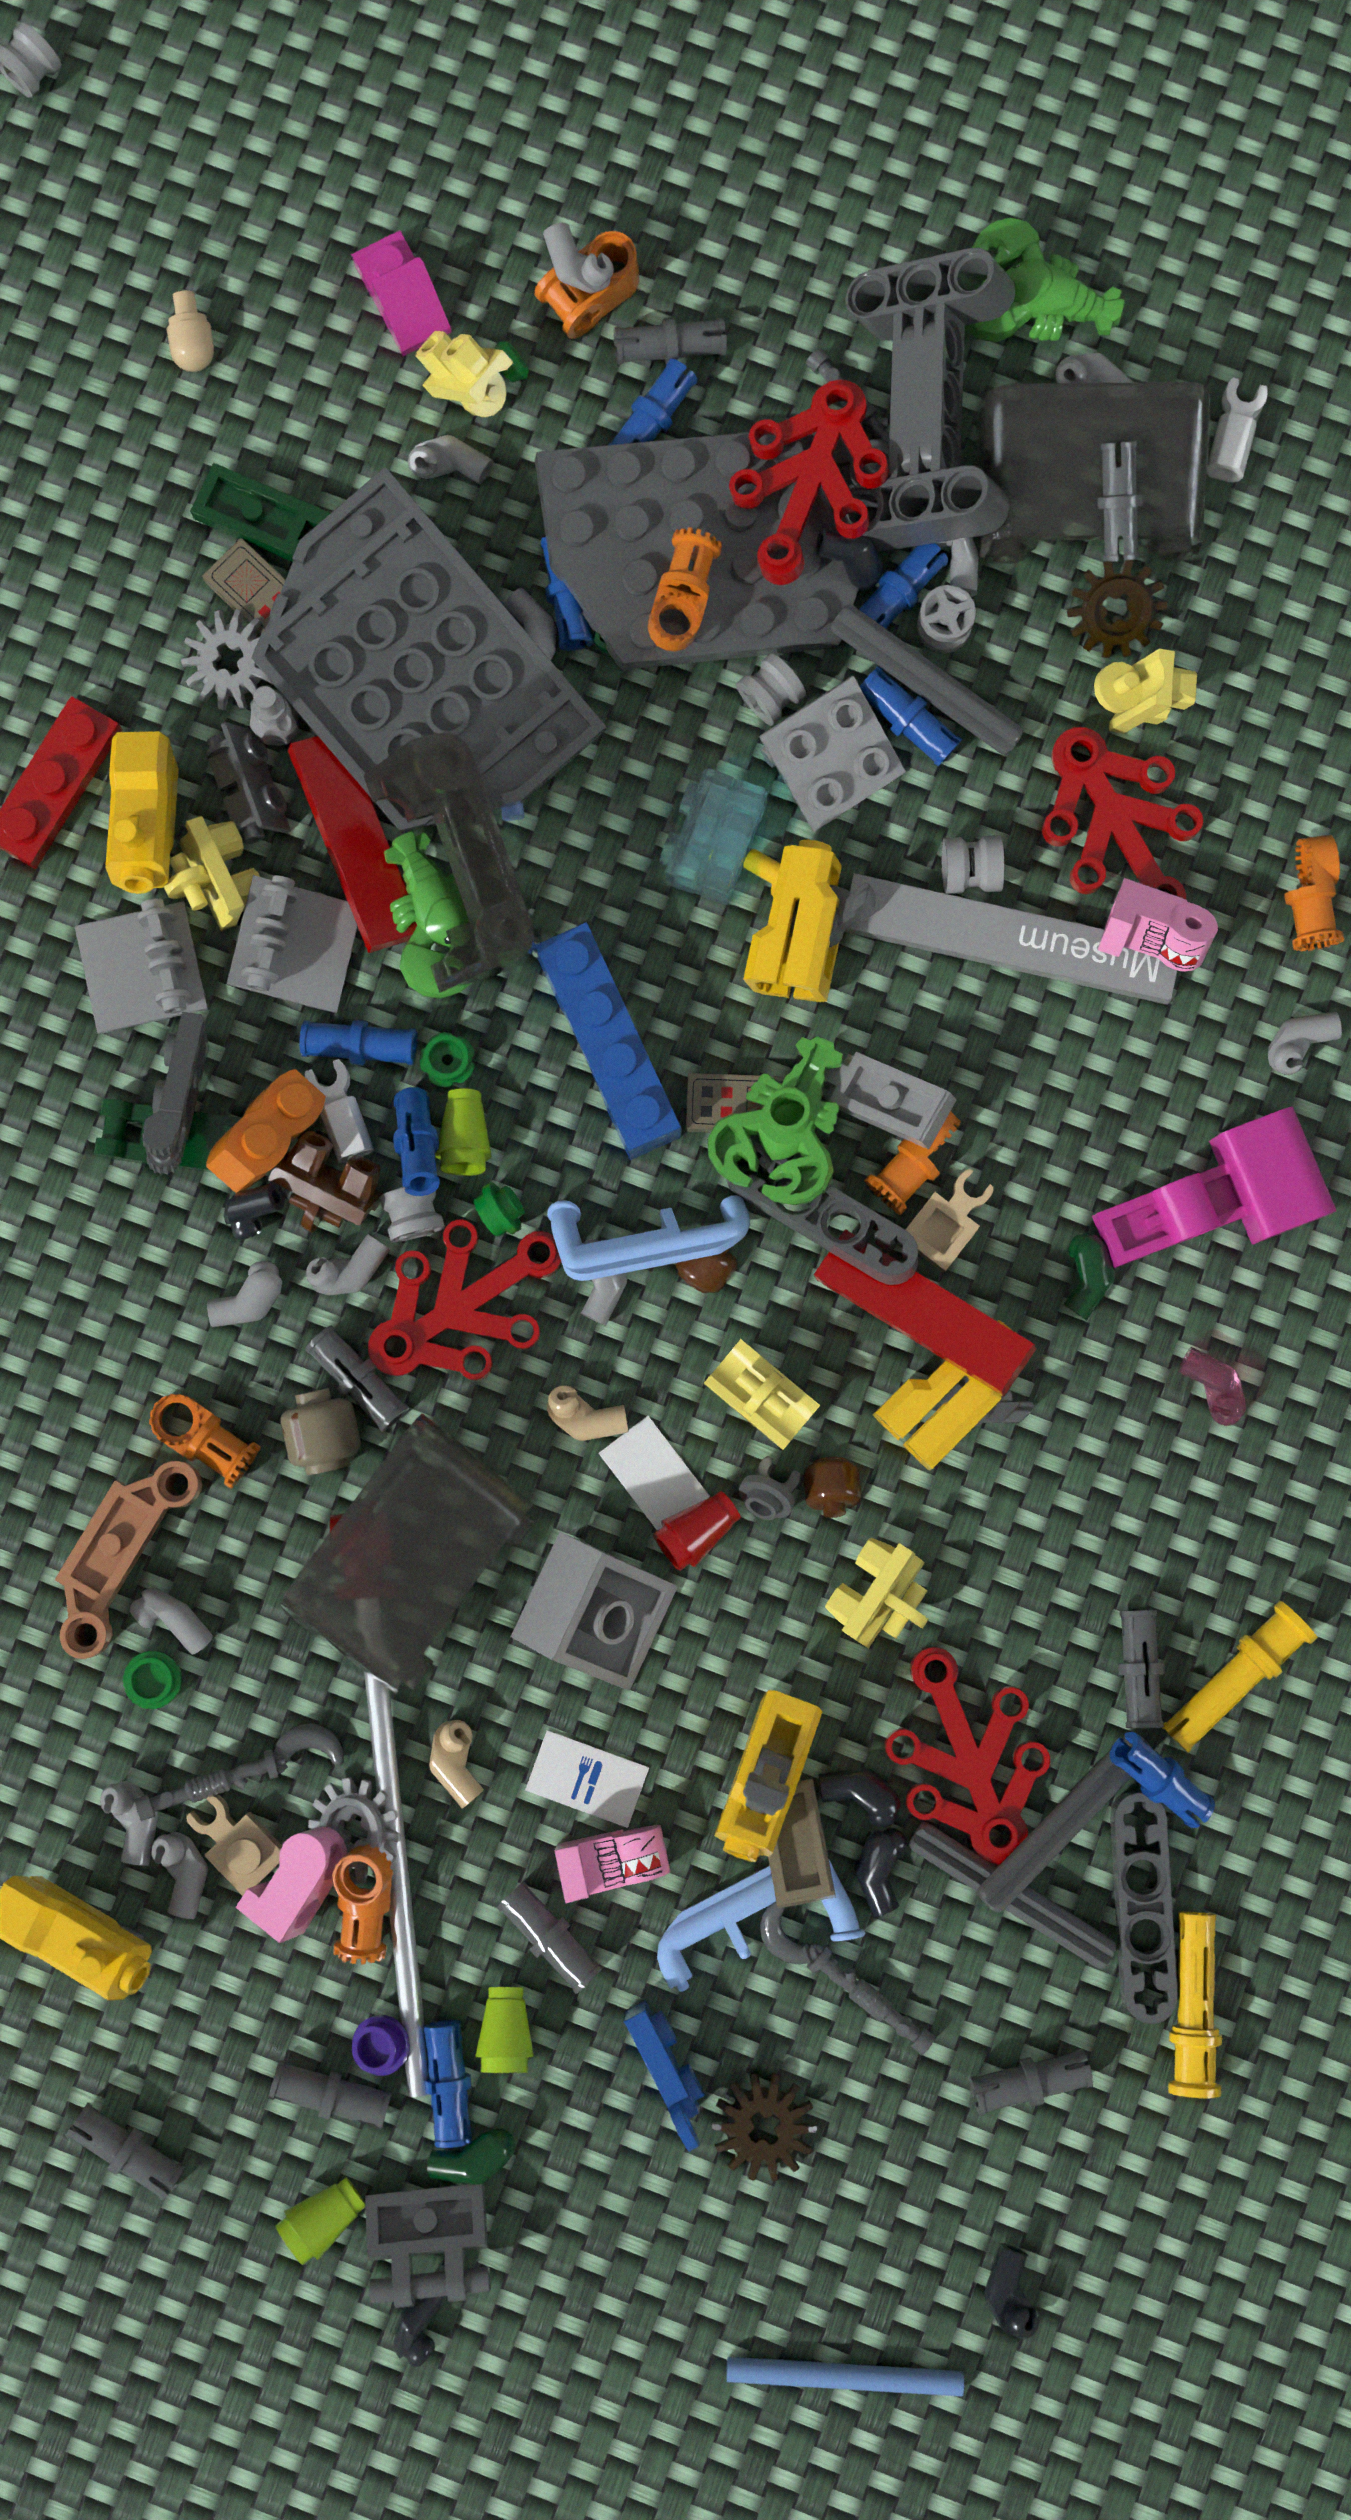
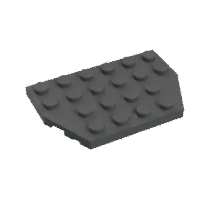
[535,422,876,670]
[251,467,607,833]

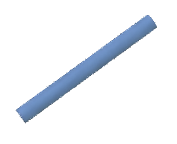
[726,2357,964,2397]

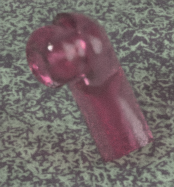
[1178,1347,1246,1426]

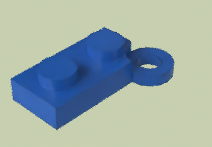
[624,2000,705,2152]

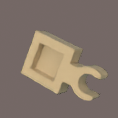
[906,1169,993,1273]
[187,1795,282,1896]

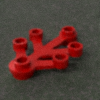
[729,380,889,585]
[1042,727,1203,899]
[368,1219,562,1381]
[885,1647,1050,1864]

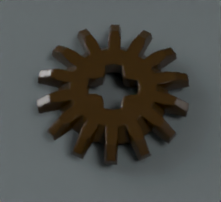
[1067,560,1167,658]
[712,2073,817,2181]

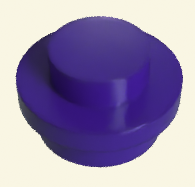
[352,2015,410,2076]

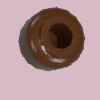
[675,1246,738,1293]
[804,1457,861,1518]

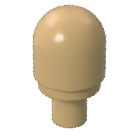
[167,291,214,372]

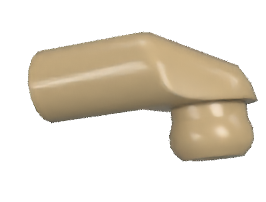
[547,1385,629,1441]
[429,1720,484,1809]

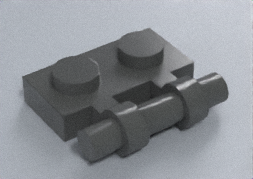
[365,2184,491,2308]

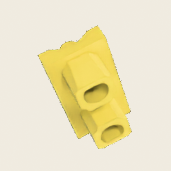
[415,331,513,417]
[1094,648,1197,734]
[164,816,260,931]
[704,1339,820,1450]
[825,1538,929,1649]

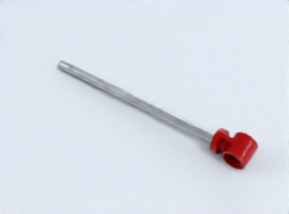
[330,1509,429,2097]

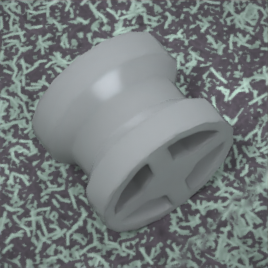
[0,22,62,98]
[916,585,976,654]
[736,653,806,725]
[379,1187,445,1242]

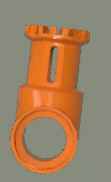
[648,527,722,652]
[1284,835,1344,951]
[864,1111,961,1215]
[149,1394,261,1489]
[332,1844,393,1965]

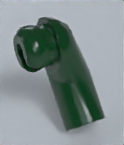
[1063,1233,1115,1321]
[427,2128,515,2185]

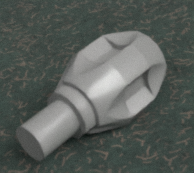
[250,686,300,746]

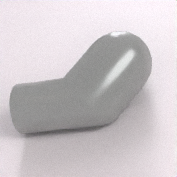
[936,537,979,597]
[306,1234,390,1296]
[581,1239,627,1326]
[207,1261,282,1327]

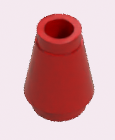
[653,1491,741,1571]

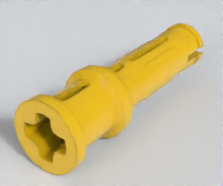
[1163,1600,1317,1753]
[1168,1912,1222,2098]

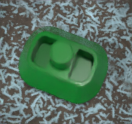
[494,341,529,383]

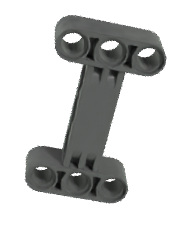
[842,248,1016,551]

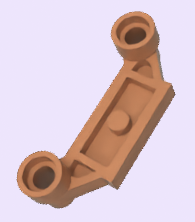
[55,1461,202,1659]

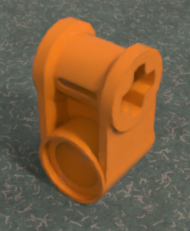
[534,231,639,339]

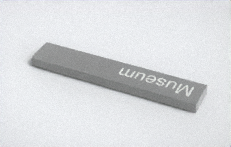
[844,873,1177,1005]

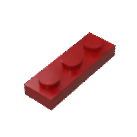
[0,696,123,869]

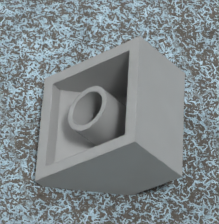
[510,1532,678,1691]

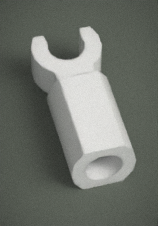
[1206,378,1268,483]
[305,1059,374,1163]

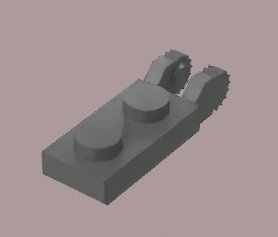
[142,1012,209,1175]

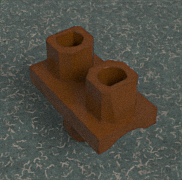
[268,1131,384,1233]

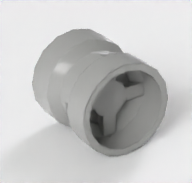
[942,835,1004,894]

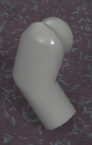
[543,223,614,293]
[1055,353,1138,408]
[408,435,493,484]
[504,588,557,660]
[1267,1012,1342,1075]
[130,1587,213,1655]
[100,1781,158,1866]
[151,1832,208,1919]

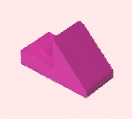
[352,230,451,356]

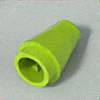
[435,1088,492,1176]
[475,1987,534,2073]
[275,2177,365,2265]

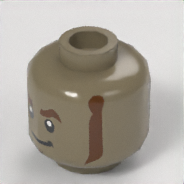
[280,1388,361,1475]

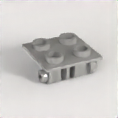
[759,676,906,832]
[227,875,357,1013]
[75,898,208,1034]

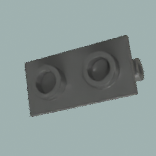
[205,722,291,844]

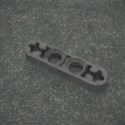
[726,1142,918,1285]
[1110,1790,1177,2024]

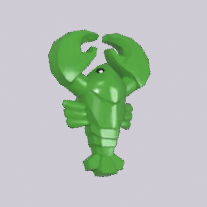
[965,218,1125,342]
[384,831,522,999]
[707,1036,843,1205]

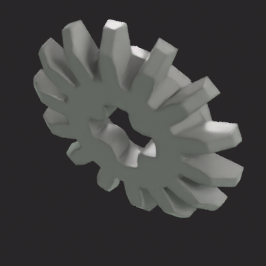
[181,609,273,711]
[308,1777,401,1884]

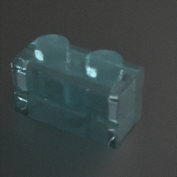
[659,768,768,906]

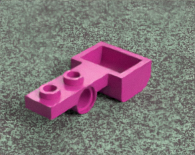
[1092,1106,1337,1268]

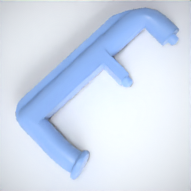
[547,1195,750,1281]
[657,1860,865,1992]

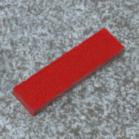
[288,736,417,953]
[813,1229,1036,1397]

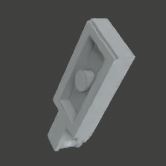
[823,1052,956,1150]

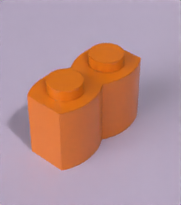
[206,1069,326,1193]

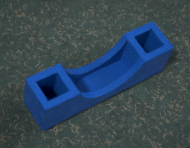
[535,922,681,1160]

